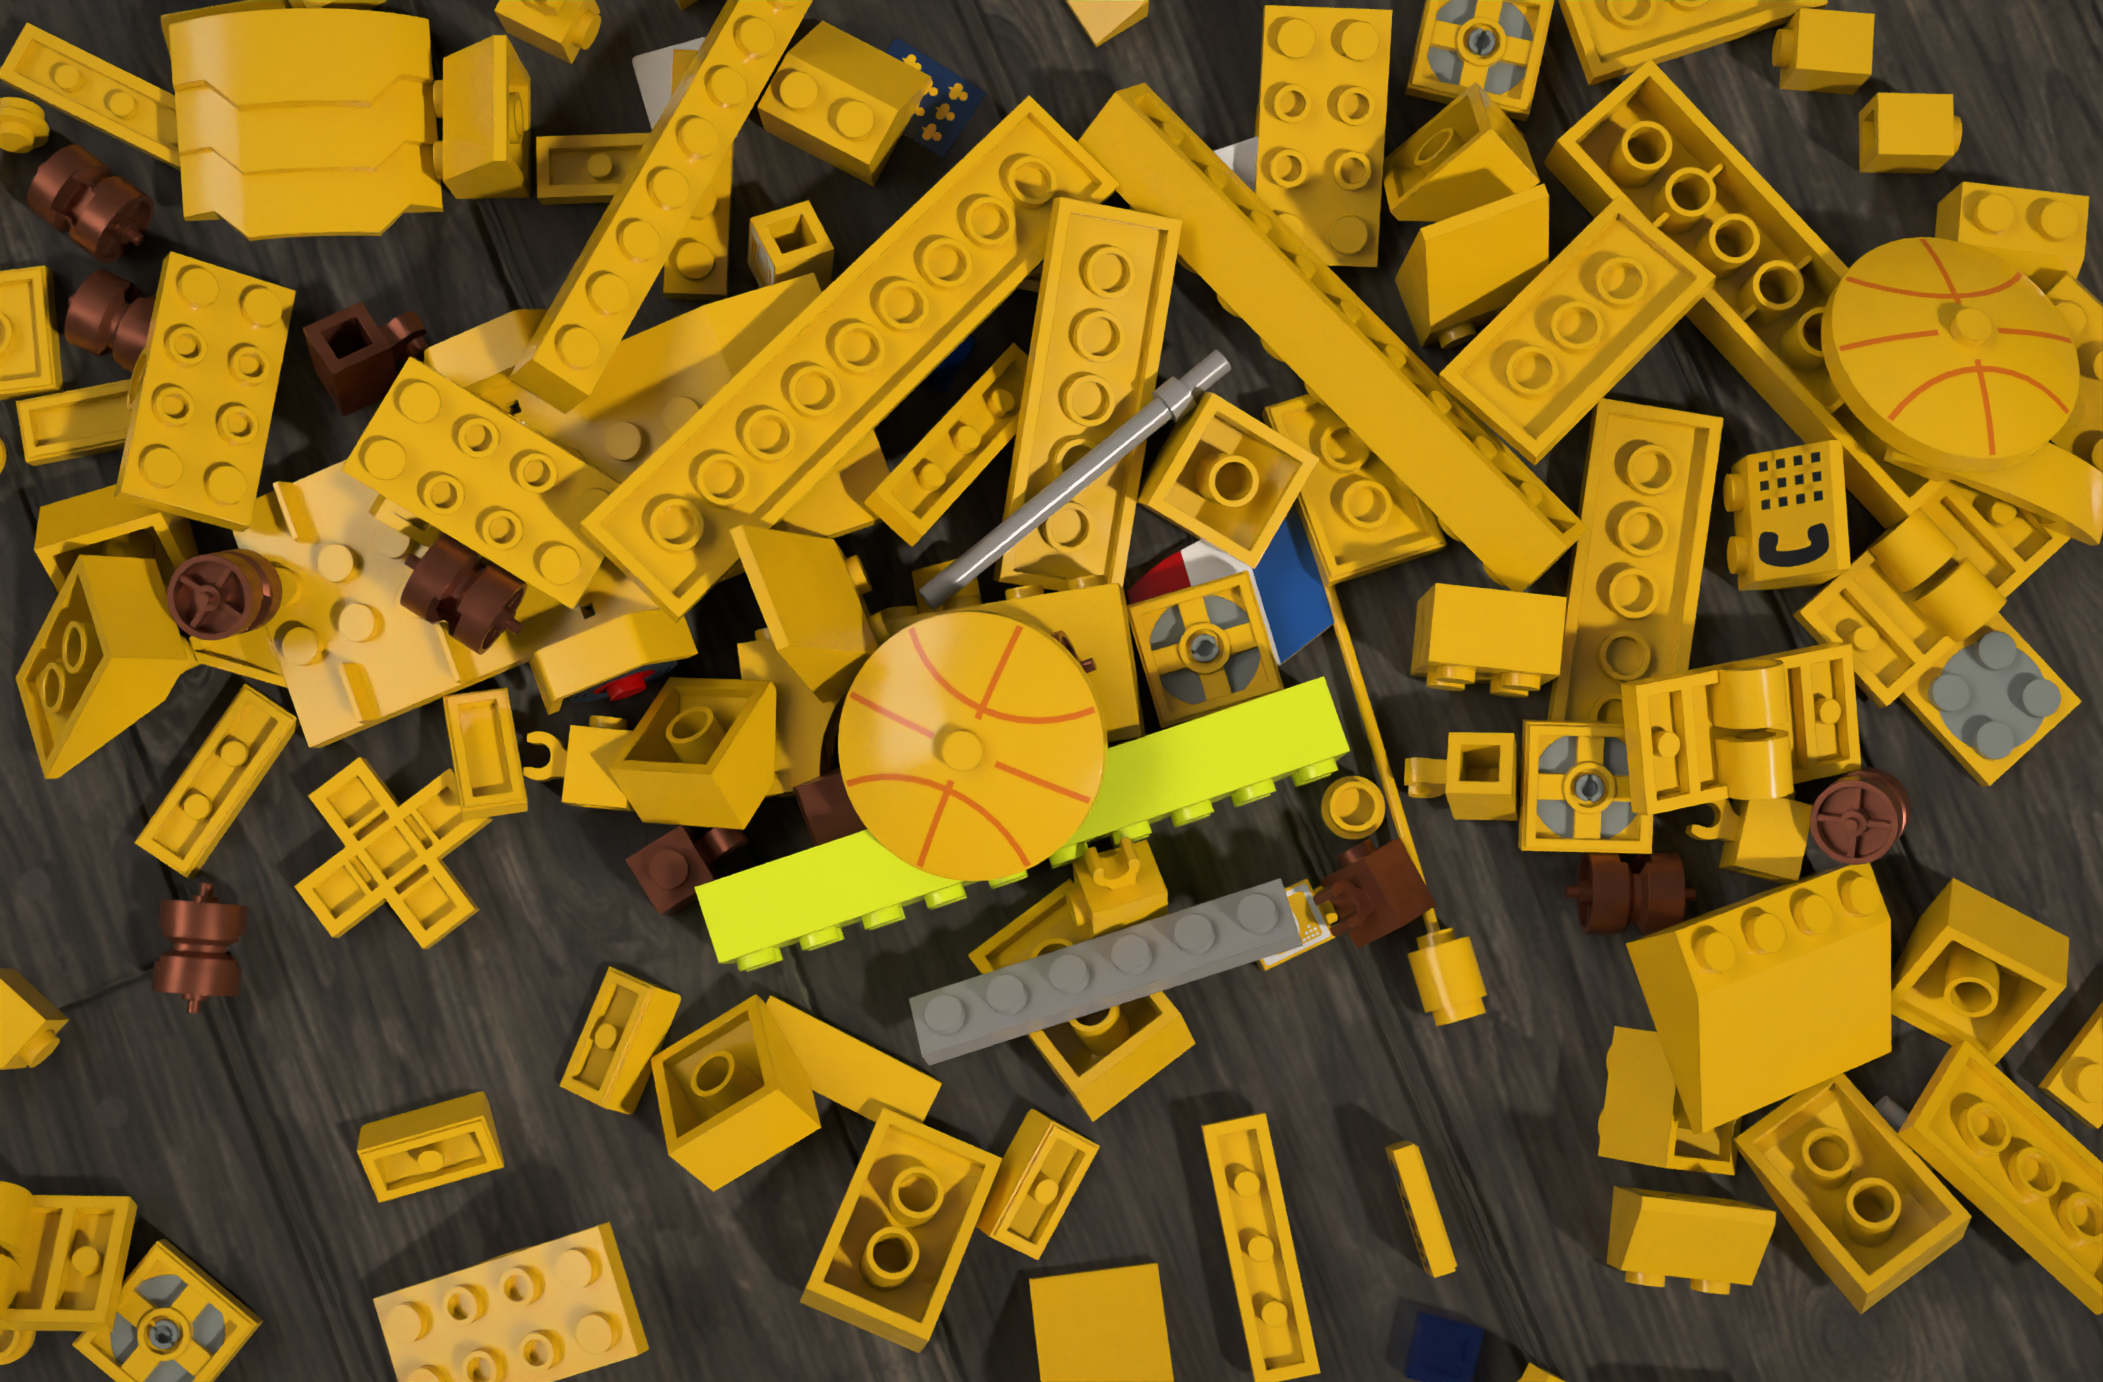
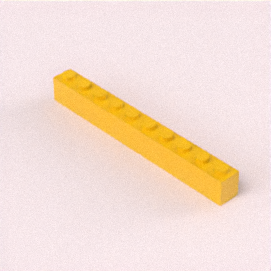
[1078,82,1589,592]

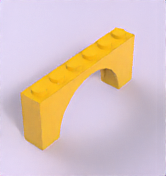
[737,575,1146,800]

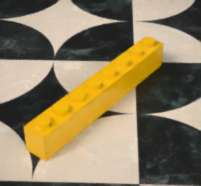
[509,0,813,414]

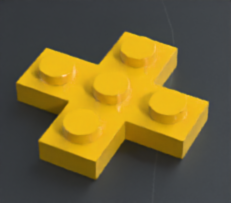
[294,757,493,949]

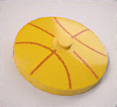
[1821,237,2080,472]
[838,610,1108,881]

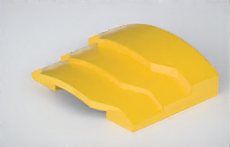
[169,8,443,241]

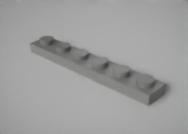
[909,878,1303,1066]

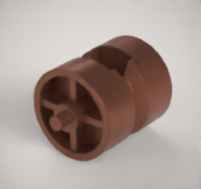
[27,144,154,264]
[65,269,156,373]
[400,534,527,655]
[167,549,282,640]
[1810,767,1911,865]
[1565,852,1696,936]
[151,883,249,1013]

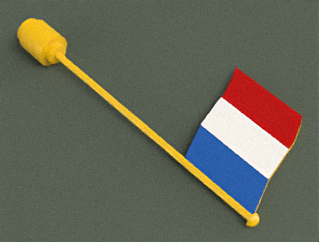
[1127,503,1487,1027]

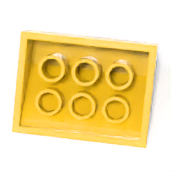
[1626,862,1892,1134]

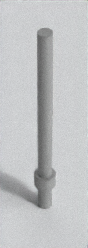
[918,350,1231,611]

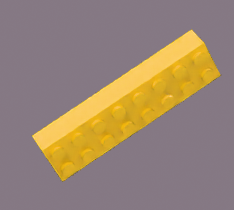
[1543,58,1948,529]

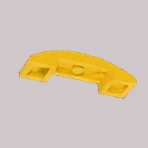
[1884,442,2103,546]

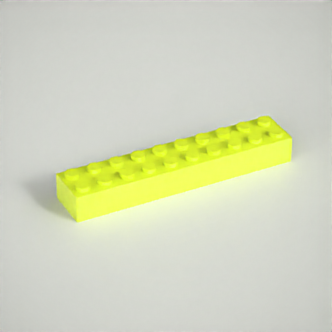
[694,676,1350,972]

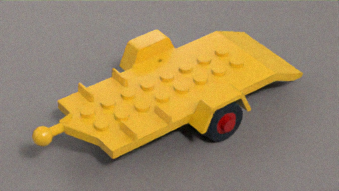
[186,272,890,748]

